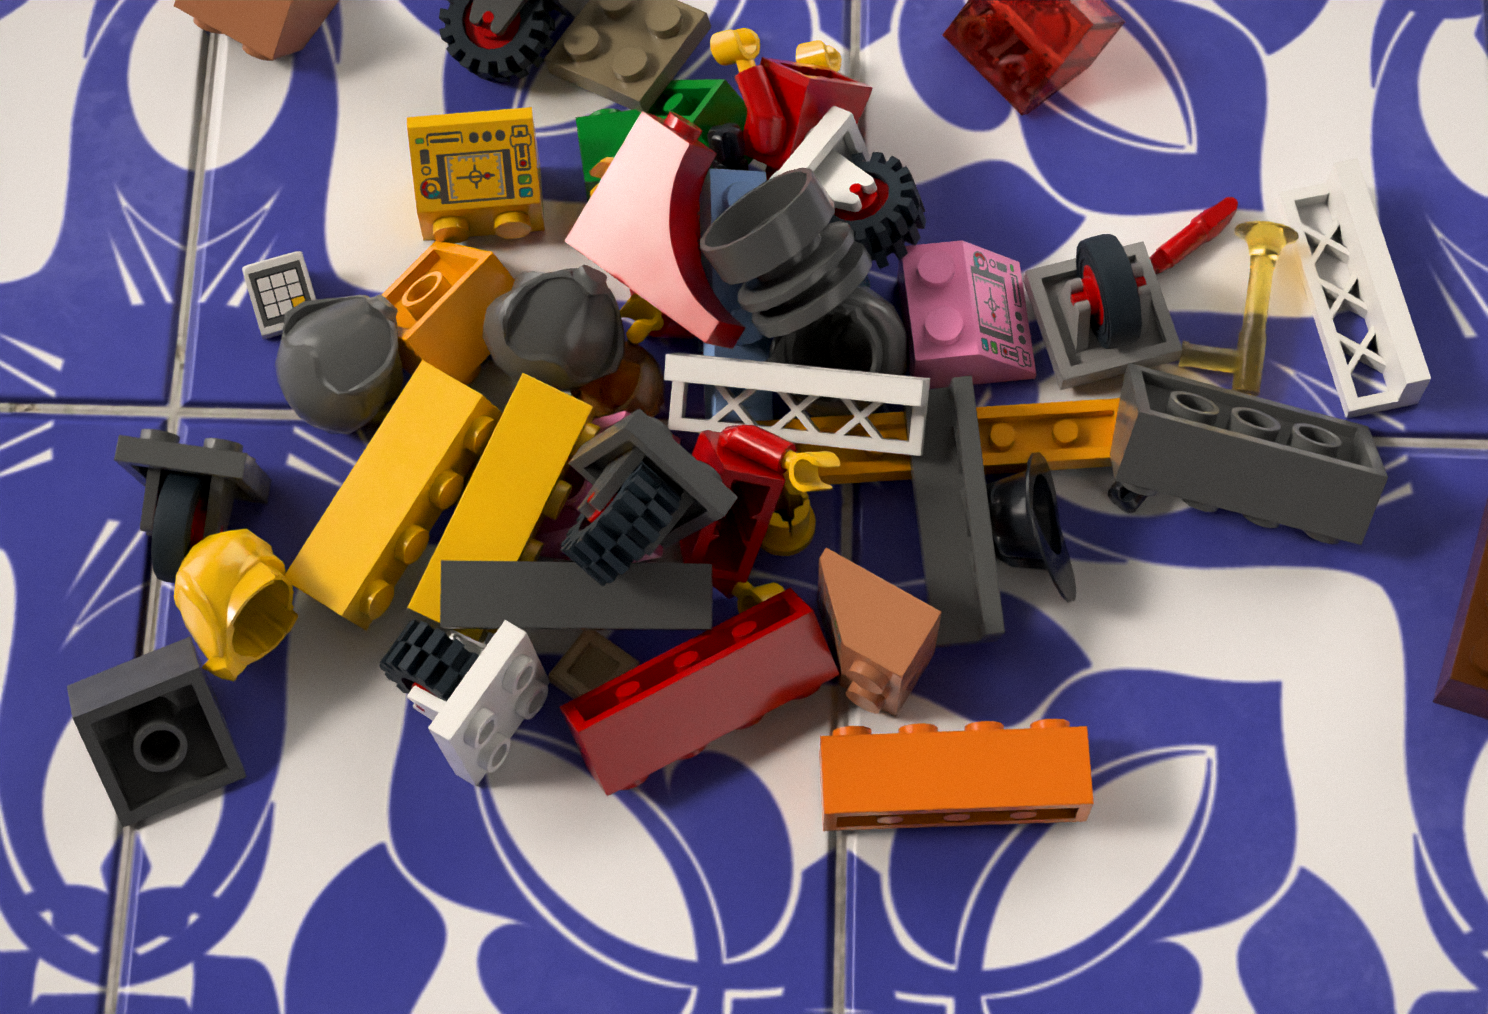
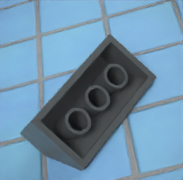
[1110,363,1388,545]

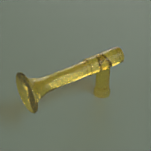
[1179,221,1299,397]

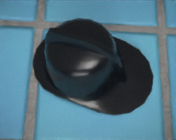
[986,452,1076,603]

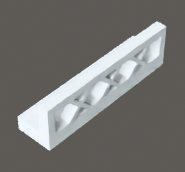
[1276,158,1431,419]
[664,353,930,456]

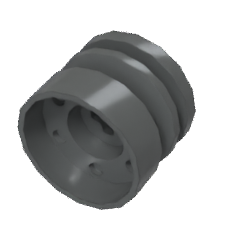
[700,167,872,338]

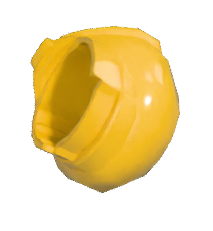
[174,529,298,681]

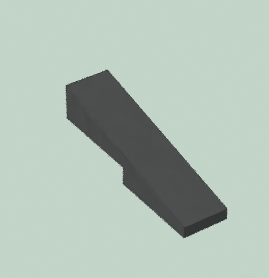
[440,560,713,630]

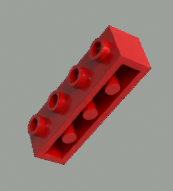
[559,588,839,796]

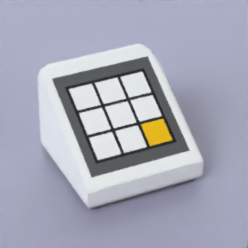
[242,251,316,339]

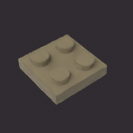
[544,0,711,113]

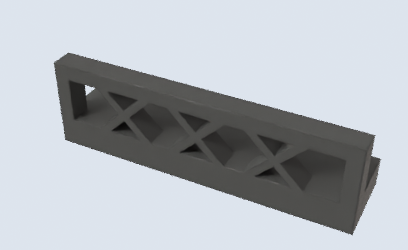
[903,375,1005,648]

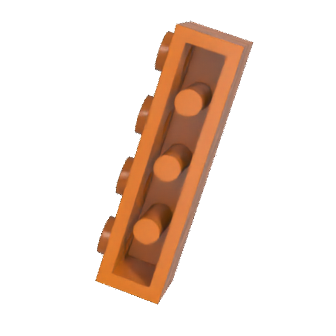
[819,718,1094,831]

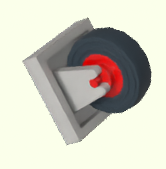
[1023,234,1183,390]

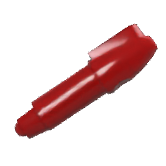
[1149,197,1238,274]

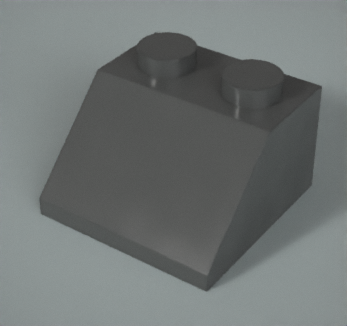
[67,636,247,827]

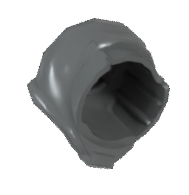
[482,265,625,392]
[765,286,910,417]
[275,294,403,434]

